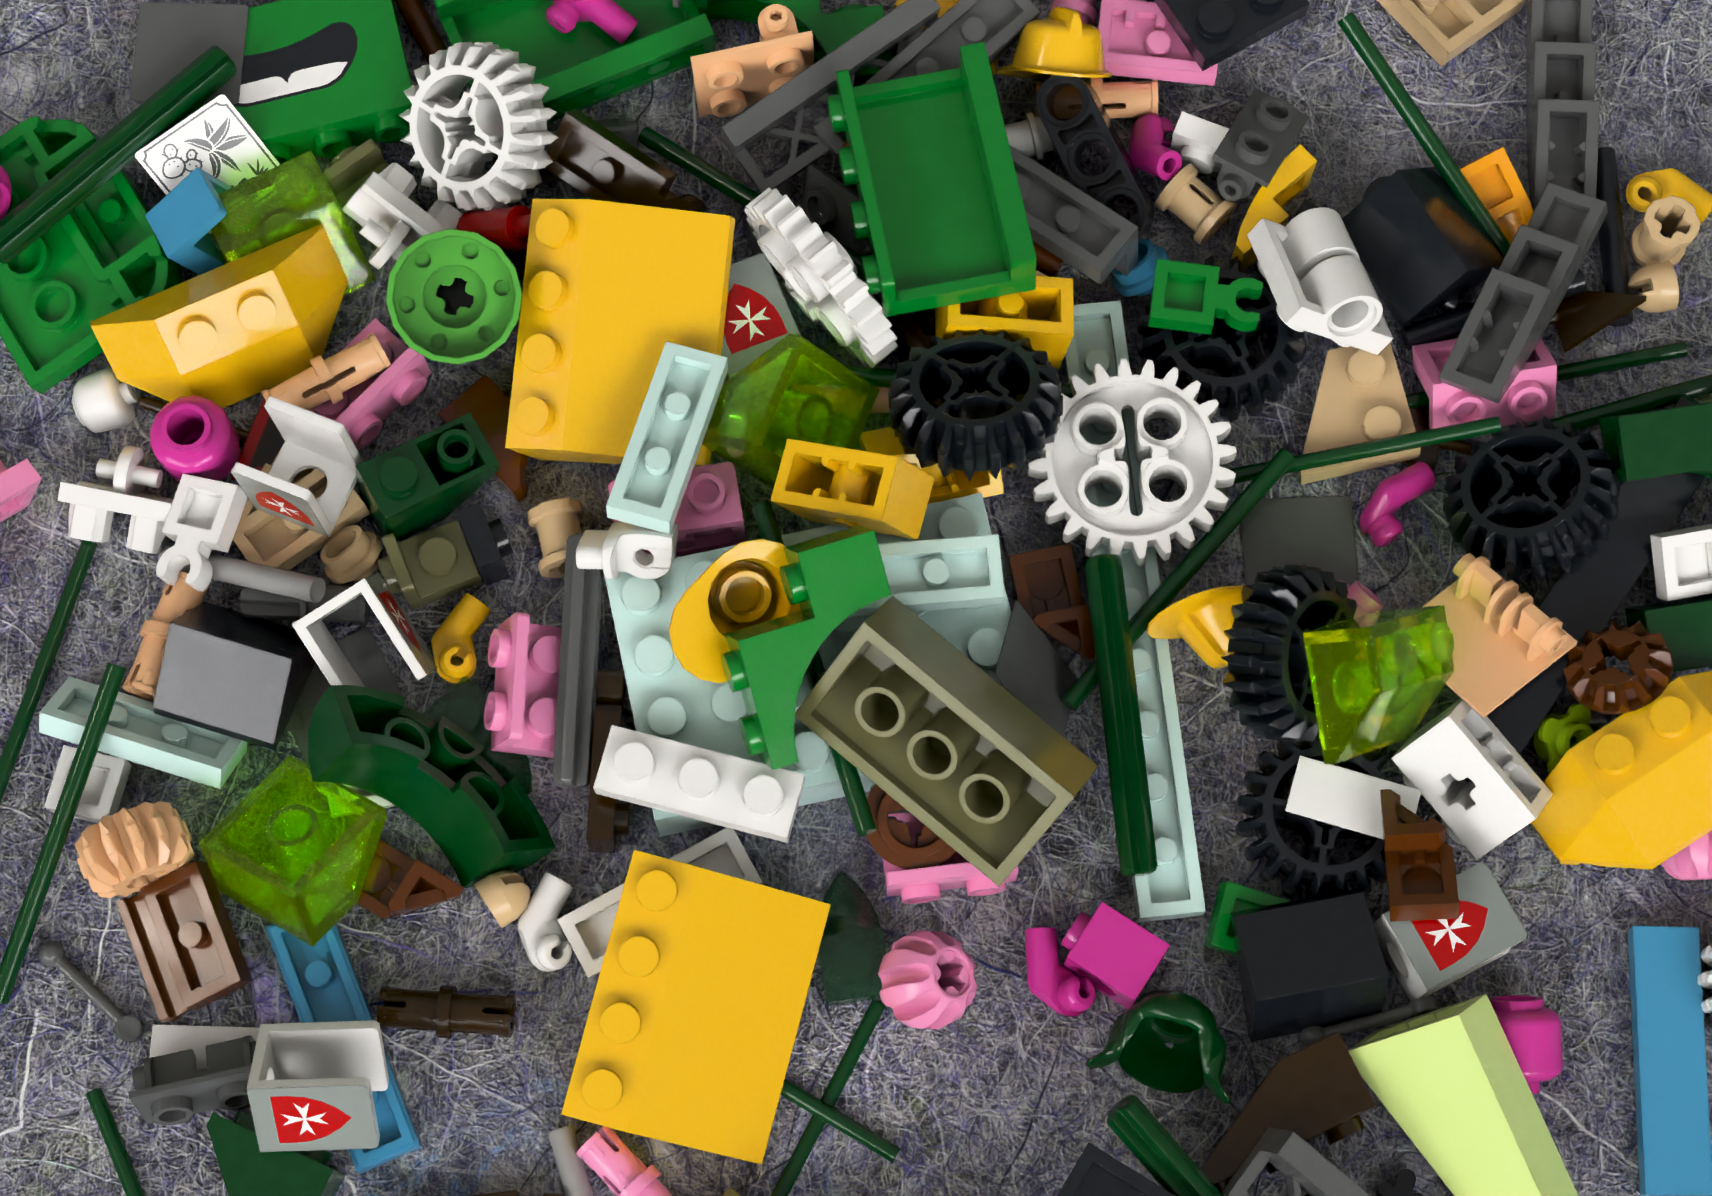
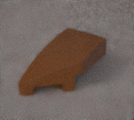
[438,375,528,503]
[1006,543,1096,660]
[1380,789,1459,922]
[326,829,464,920]

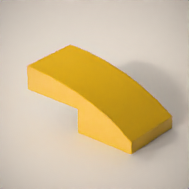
[1231,144,1317,272]

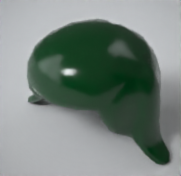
[1085,990,1230,1104]

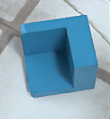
[145,167,239,275]

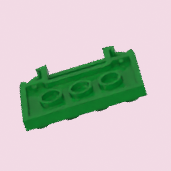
[0,116,183,394]

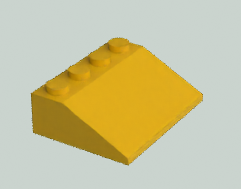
[505,199,735,467]
[561,850,831,1165]

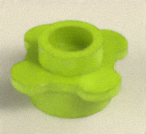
[1534,704,1593,774]

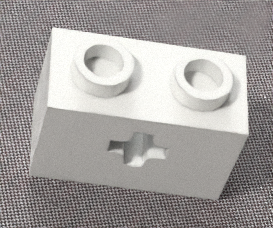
[1391,698,1553,860]

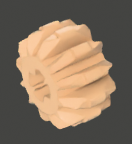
[74,801,194,898]

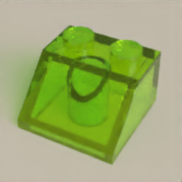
[211,150,376,296]
[702,333,880,489]
[1303,605,1455,764]
[198,755,387,947]

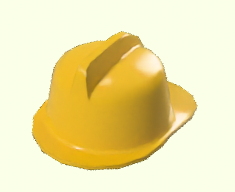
[996,7,1112,79]
[669,538,801,683]
[1146,585,1244,669]

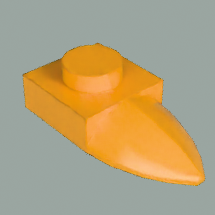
[1459,147,1534,244]

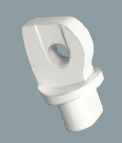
[576,521,678,579]

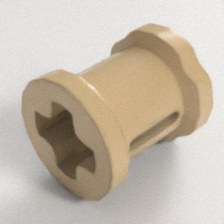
[1154,163,1237,245]
[1629,196,1701,267]
[526,498,584,578]

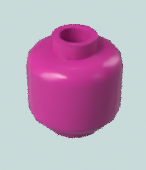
[150,395,240,483]
[1489,995,1563,1095]

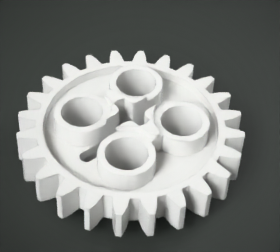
[744,187,898,368]
[1028,358,1237,566]

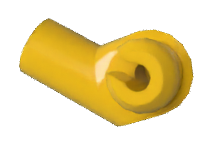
[1626,168,1712,224]
[431,593,491,684]

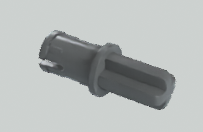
[240,584,370,625]

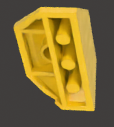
[90,223,348,408]
[1530,671,1712,870]

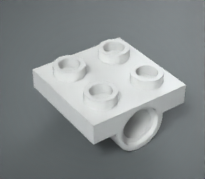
[1247,207,1393,355]

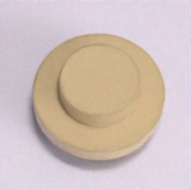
[320,525,382,584]

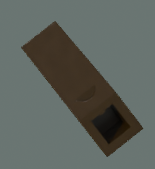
[1200,1032,1376,1196]

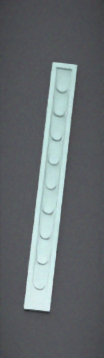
[1063,300,1206,923]

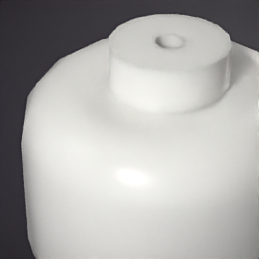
[72,368,141,433]

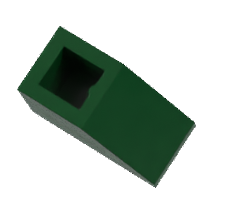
[356,412,500,541]
[207,1110,345,1196]

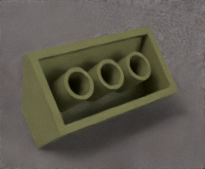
[795,596,1099,887]

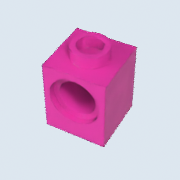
[1060,902,1170,1010]

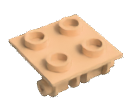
[690,4,815,117]
[1389,553,1578,718]

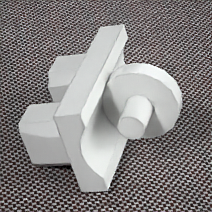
[342,163,463,270]
[57,445,173,554]

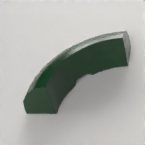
[308,685,556,888]

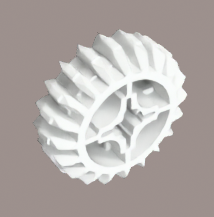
[398,42,559,211]

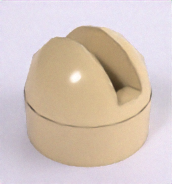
[1628,261,1679,313]
[474,870,531,928]

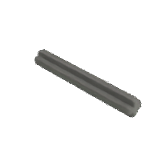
[552,533,603,788]

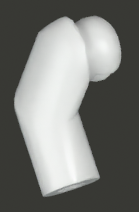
[517,873,573,972]

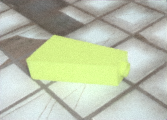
[1348,994,1579,1196]

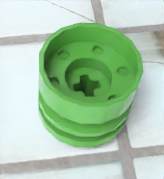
[386,229,522,365]

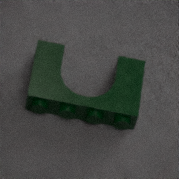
[1599,402,1712,672]

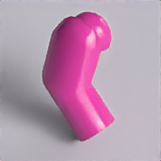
[545,0,639,44]
[1128,113,1182,181]
[1359,462,1436,547]
[1025,927,1096,1017]

